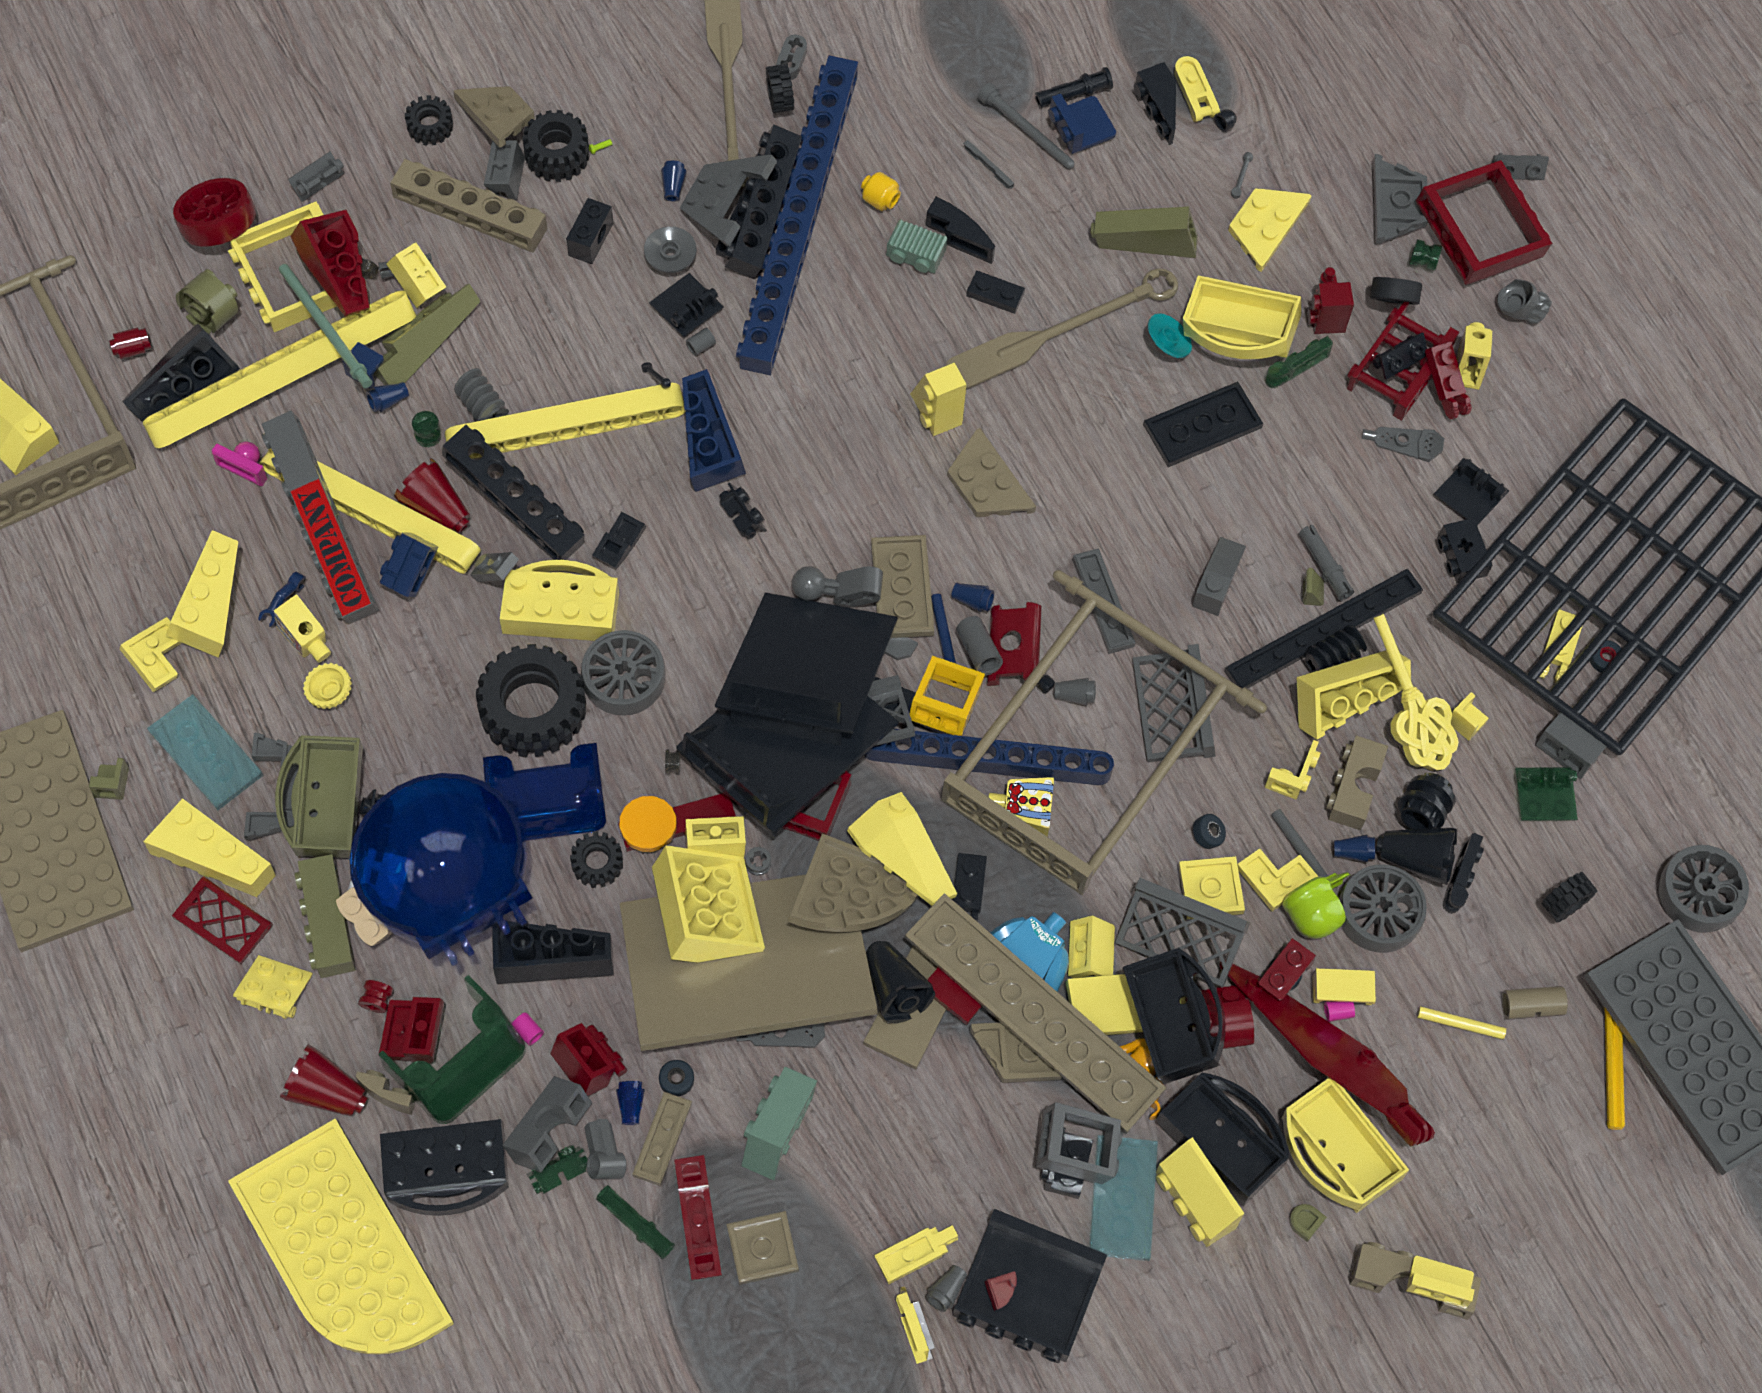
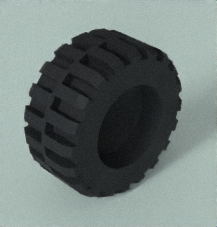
[476,644,586,757]

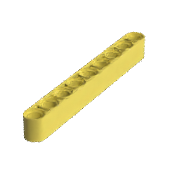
[444,383,685,459]
[259,449,481,574]

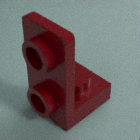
[1258,938,1316,1001]

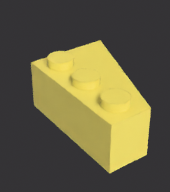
[910,363,966,436]

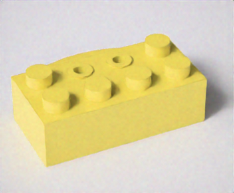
[1183,275,1301,359]
[500,560,619,641]
[1281,1078,1409,1213]

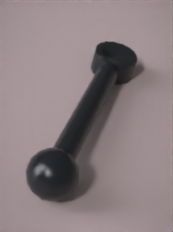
[641,362,671,389]

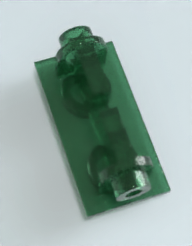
[526,1145,588,1194]

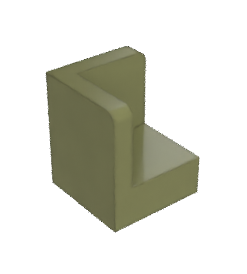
[89,758,129,800]

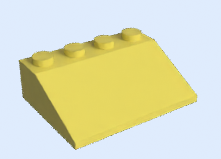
[652,846,765,962]

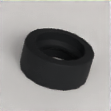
[1370,277,1422,305]

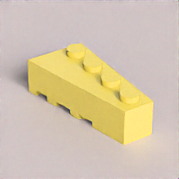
[166,530,238,657]
[143,798,276,897]

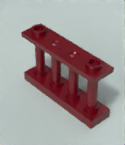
[1347,301,1459,421]

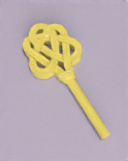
[1374,614,1459,771]

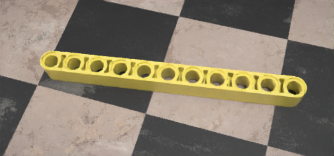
[143,291,416,448]

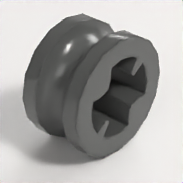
[745,847,771,876]

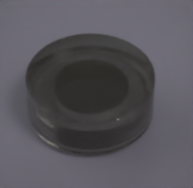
[361,258,379,279]

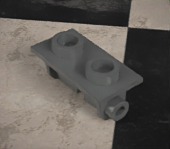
[288,151,344,202]
[1492,153,1549,180]

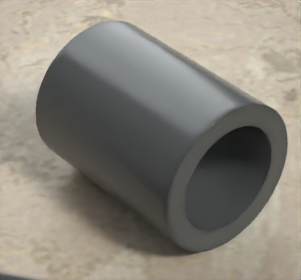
[686,328,716,356]

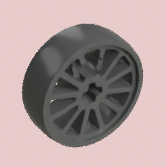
[581,630,666,716]
[1658,845,1749,933]
[1339,864,1427,953]

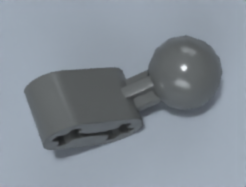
[792,566,883,608]

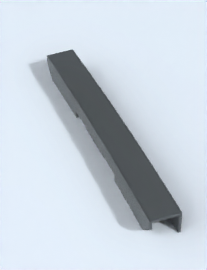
[963,140,1014,189]

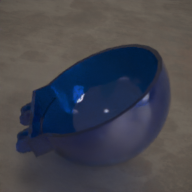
[349,773,533,966]

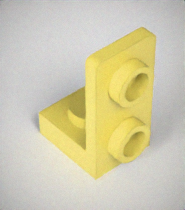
[1265,740,1321,800]

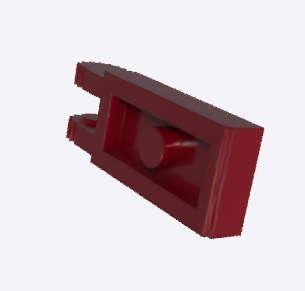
[1425,342,1472,419]

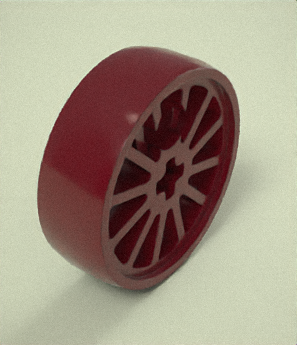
[173,178,256,247]

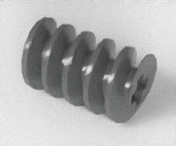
[454,368,509,421]

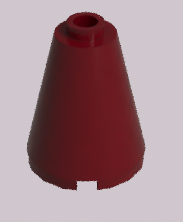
[394,458,470,534]
[280,1044,368,1117]

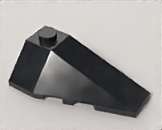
[122,323,240,421]

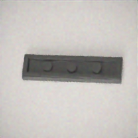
[1072,548,1135,654]

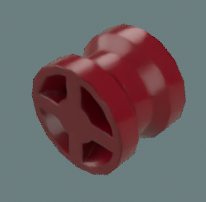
[358,980,393,1013]

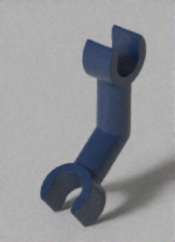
[258,571,306,627]

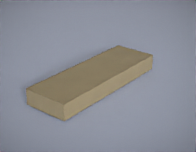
[632,1092,692,1186]

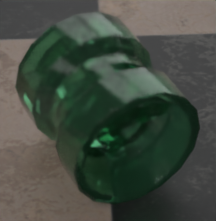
[1410,239,1442,271]
[412,411,442,448]

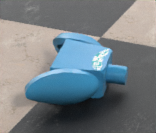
[990,912,1069,992]

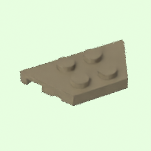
[454,86,535,148]
[947,428,1036,517]
[970,1023,1062,1083]

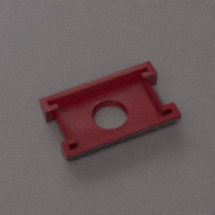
[987,602,1042,686]

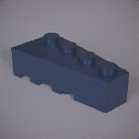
[682,369,746,492]

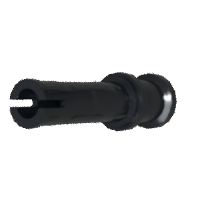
[1035,67,1113,108]

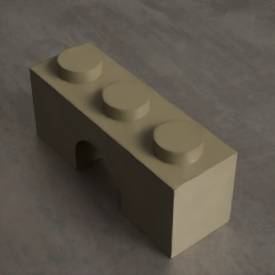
[1326,736,1388,831]

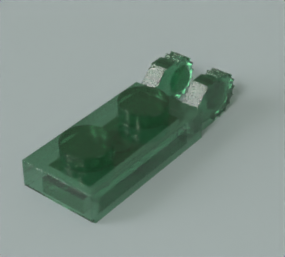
[1265,336,1333,389]

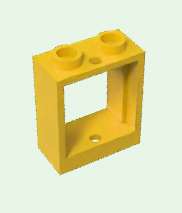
[909,656,985,736]

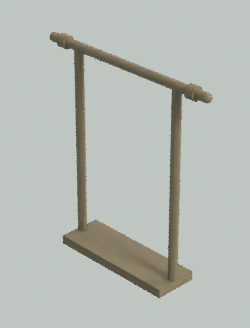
[0,255,136,529]
[941,570,1267,895]

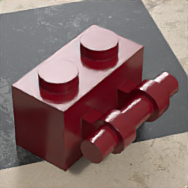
[1307,267,1354,334]
[550,1023,627,1096]

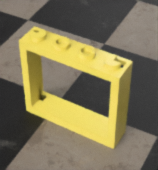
[228,201,337,332]

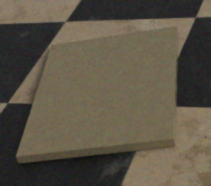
[620,875,878,1051]

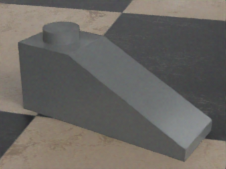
[1192,537,1246,616]

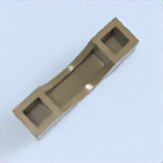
[1350,1242,1482,1320]

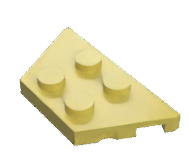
[1228,188,1312,272]

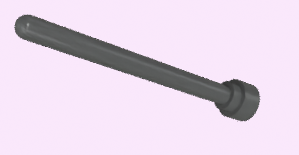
[977,82,1075,169]

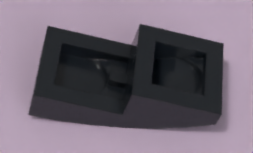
[592,511,647,569]

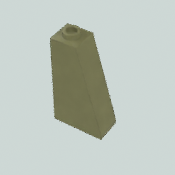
[1091,206,1198,258]

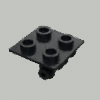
[649,273,724,338]
[1434,458,1509,526]

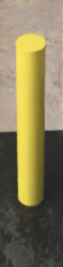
[1417,1006,1506,1040]

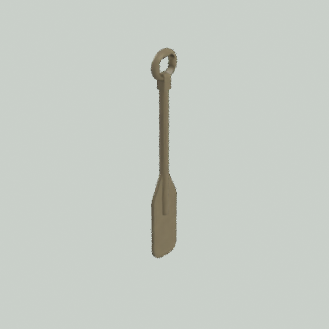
[704,0,749,190]
[946,268,1178,389]

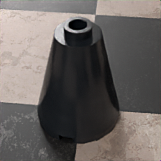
[1376,827,1458,885]
[866,941,935,1023]

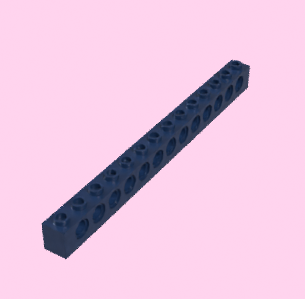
[736,55,858,376]

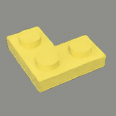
[120,617,182,692]
[1237,849,1318,912]

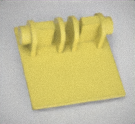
[233,955,313,1019]

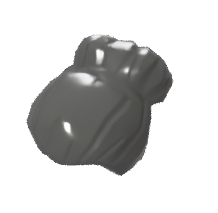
[1497,279,1552,324]

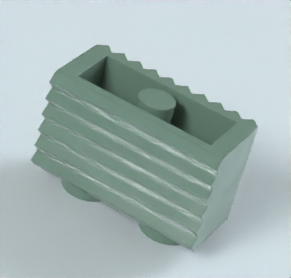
[886,219,947,274]

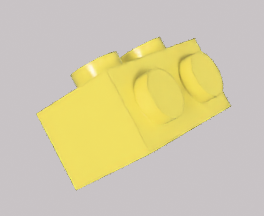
[685,816,746,857]

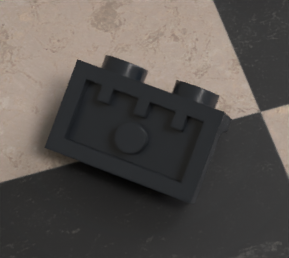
[1041,1127,1094,1199]

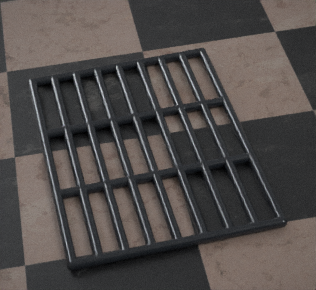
[1433,398,1762,755]

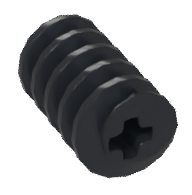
[1304,625,1367,672]

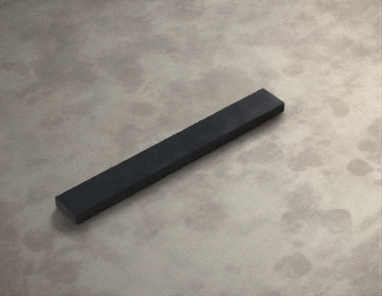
[1224,568,1423,689]

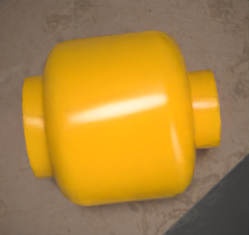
[861,172,901,211]

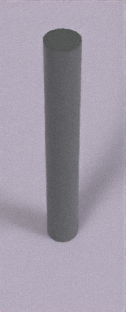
[1271,809,1328,878]

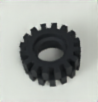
[766,64,794,113]
[405,95,453,146]
[570,831,623,888]
[1541,872,1597,922]

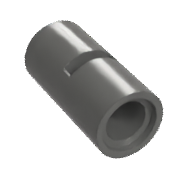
[956,616,1003,675]

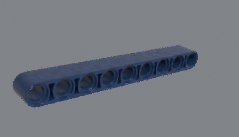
[864,729,1114,785]

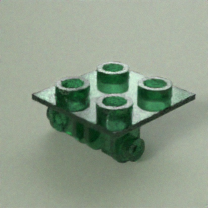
[1515,767,1578,821]

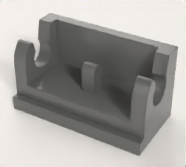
[484,140,525,200]
[1535,713,1607,779]

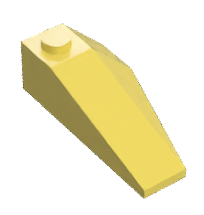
[0,379,59,476]

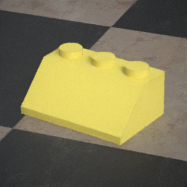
[1156,1137,1244,1247]

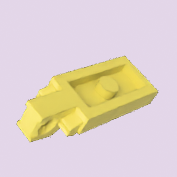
[874,1225,958,1285]

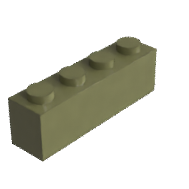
[294,854,356,978]

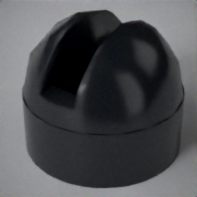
[1214,109,1237,132]

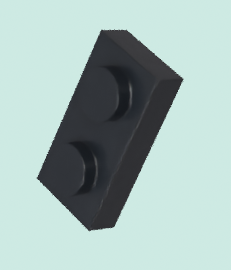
[966,270,1025,314]

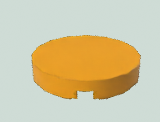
[619,796,677,852]

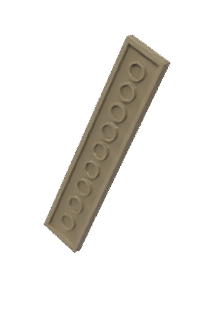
[905,893,1166,1134]

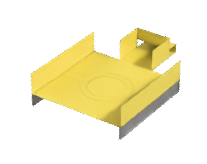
[896,1286,935,1364]

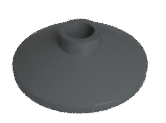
[644,226,697,273]

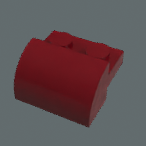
[1185,985,1254,1049]
[378,997,444,1065]

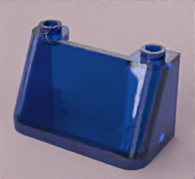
[483,742,606,843]

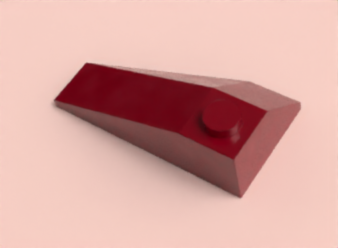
[290,210,370,316]

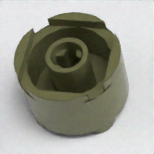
[176,269,238,334]

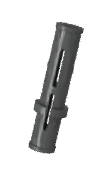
[1299,525,1354,601]

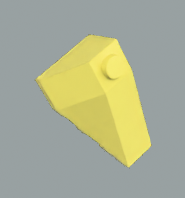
[847,792,957,906]

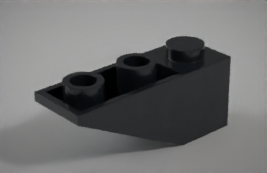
[1134,62,1176,145]

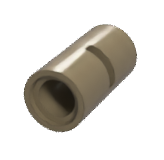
[1502,986,1568,1019]

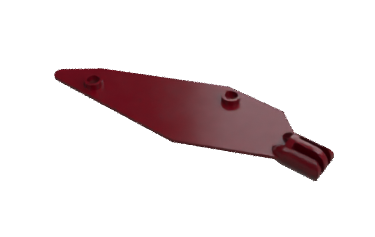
[1219,960,1435,1147]

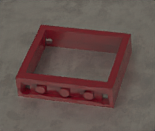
[1416,160,1553,285]

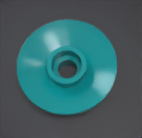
[1148,313,1192,358]

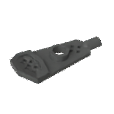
[1362,427,1445,462]
[736,1023,825,1048]

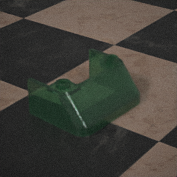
[378,975,526,1124]

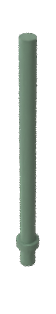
[279,264,372,388]

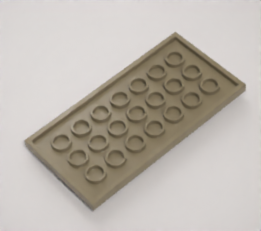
[0,710,134,952]

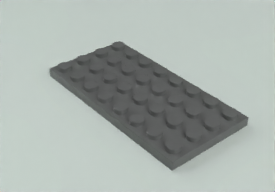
[1584,919,1762,1175]

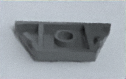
[1373,154,1428,244]

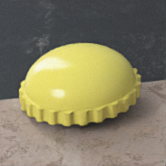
[303,663,352,709]

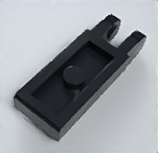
[1443,833,1484,914]
[953,853,987,921]

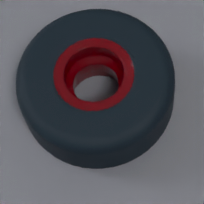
[1590,640,1622,673]

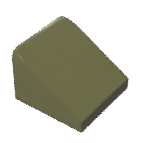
[1302,568,1324,606]

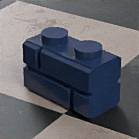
[380,532,438,597]

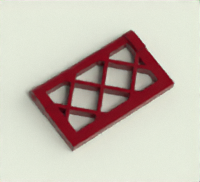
[172,876,273,965]

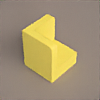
[1451,692,1489,741]

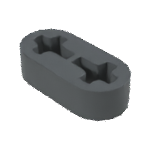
[776,34,807,80]

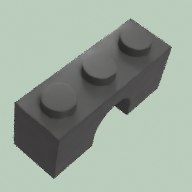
[502,1076,592,1172]

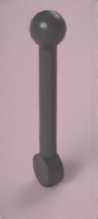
[1231,152,1253,199]

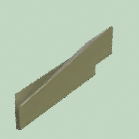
[374,284,480,385]

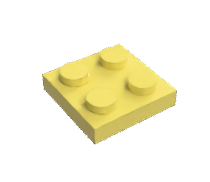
[1178,856,1245,919]

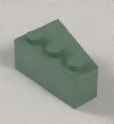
[742,1067,817,1180]

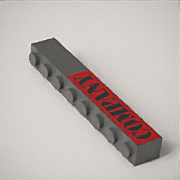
[261,410,379,624]

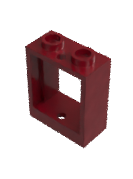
[782,770,852,841]

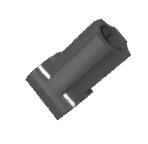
[584,1119,626,1179]

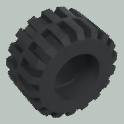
[523,110,590,182]

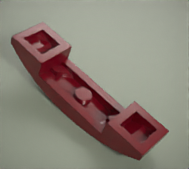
[674,1155,722,1281]

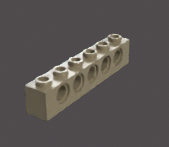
[390,159,547,253]

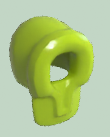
[1282,872,1350,939]

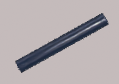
[931,593,956,663]

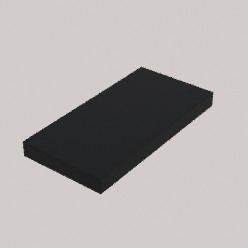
[1143,381,1264,467]

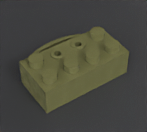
[275,735,363,858]

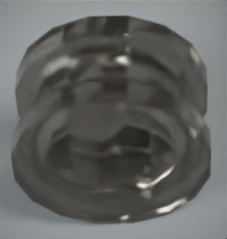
[665,749,681,775]

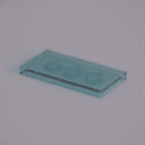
[147,694,263,811]
[1090,1135,1158,1261]

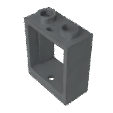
[1036,1102,1123,1184]

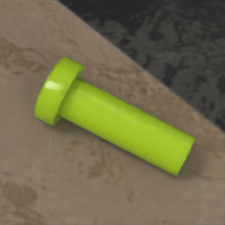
[589,139,612,154]

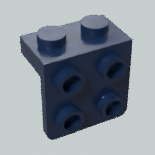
[1048,93,1116,154]

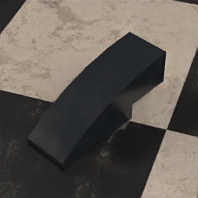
[926,196,995,264]

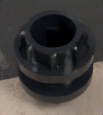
[1398,773,1456,829]

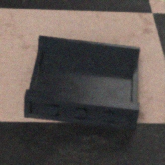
[952,1209,1107,1363]

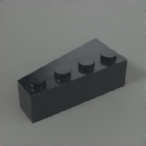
[492,916,614,984]

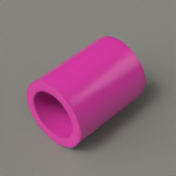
[1324,1001,1355,1022]
[511,1012,544,1046]

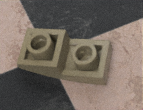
[356,1070,415,1115]

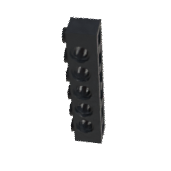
[724,124,802,279]
[442,425,585,560]

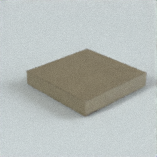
[727,1211,799,1285]

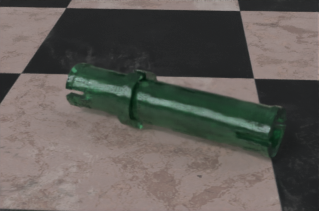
[596,1185,675,1259]

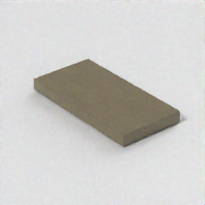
[871,535,934,638]
[863,945,947,1070]

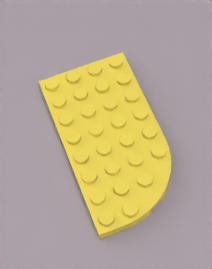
[228,1119,454,1354]

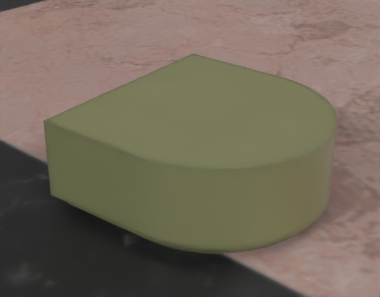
[1289,1204,1327,1242]

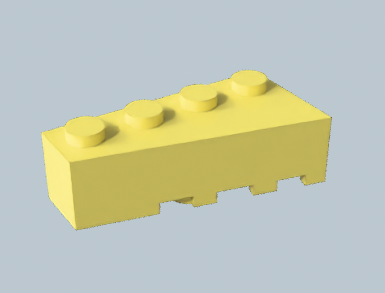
[1297,650,1411,739]

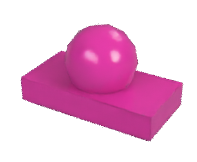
[211,441,267,486]

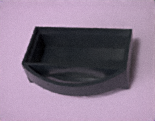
[1123,948,1226,1084]
[1157,1072,1289,1207]
[380,1119,509,1216]

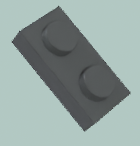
[470,552,519,582]

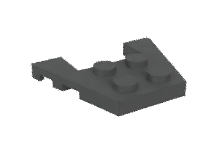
[680,155,777,246]
[244,733,320,840]

